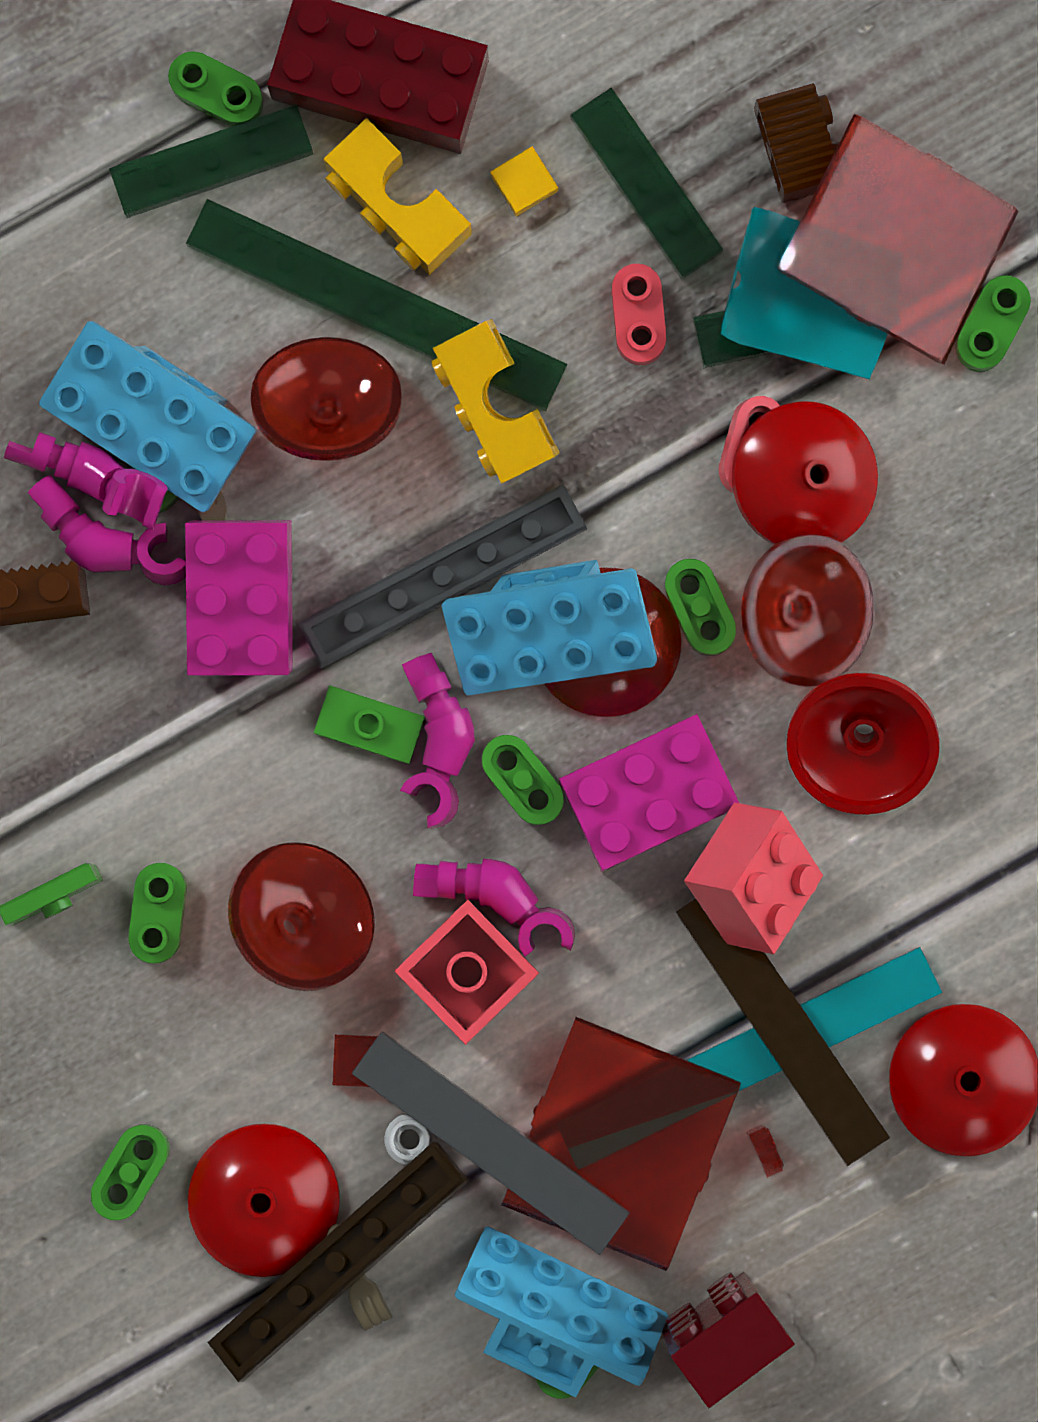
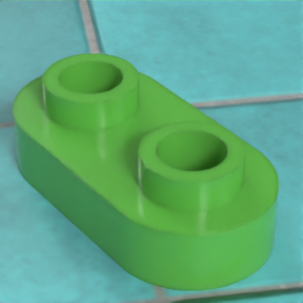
[168,51,263,127]
[955,276,1031,372]
[664,559,736,656]
[482,735,564,825]
[128,863,187,963]
[91,1124,170,1220]

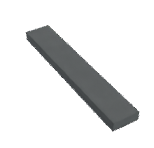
[298,484,587,669]
[352,1032,630,1255]

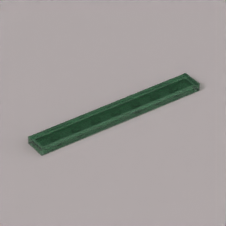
[186,199,568,412]

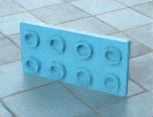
[39,321,257,512]
[442,560,657,695]
[454,1226,668,1398]

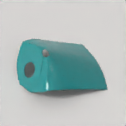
[721,207,901,379]

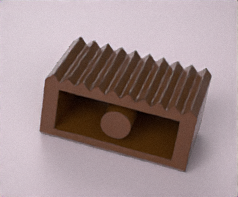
[754,83,847,203]
[0,560,90,626]

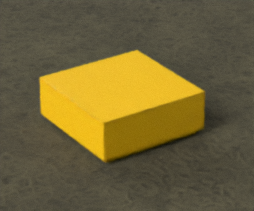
[490,146,558,217]

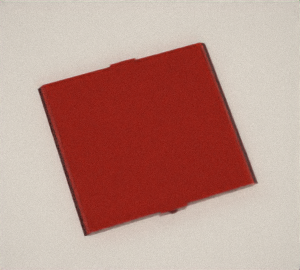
[778,114,1018,364]
[501,1017,741,1271]

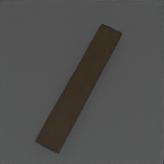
[676,899,890,1167]
[207,1141,469,1382]

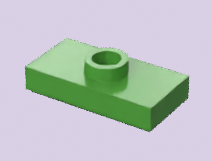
[314,685,425,765]
[0,863,103,926]

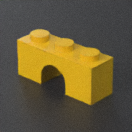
[323,118,472,275]
[431,319,560,484]

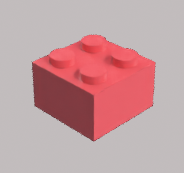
[684,802,823,954]
[395,900,539,1045]

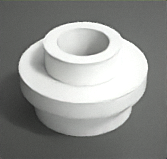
[384,1114,435,1165]

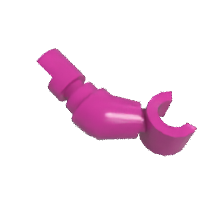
[4,432,168,530]
[27,475,186,586]
[400,652,475,829]
[413,859,575,957]

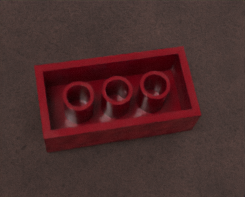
[267,0,489,154]
[662,1272,795,1409]

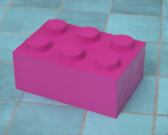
[185,520,293,675]
[559,714,739,872]

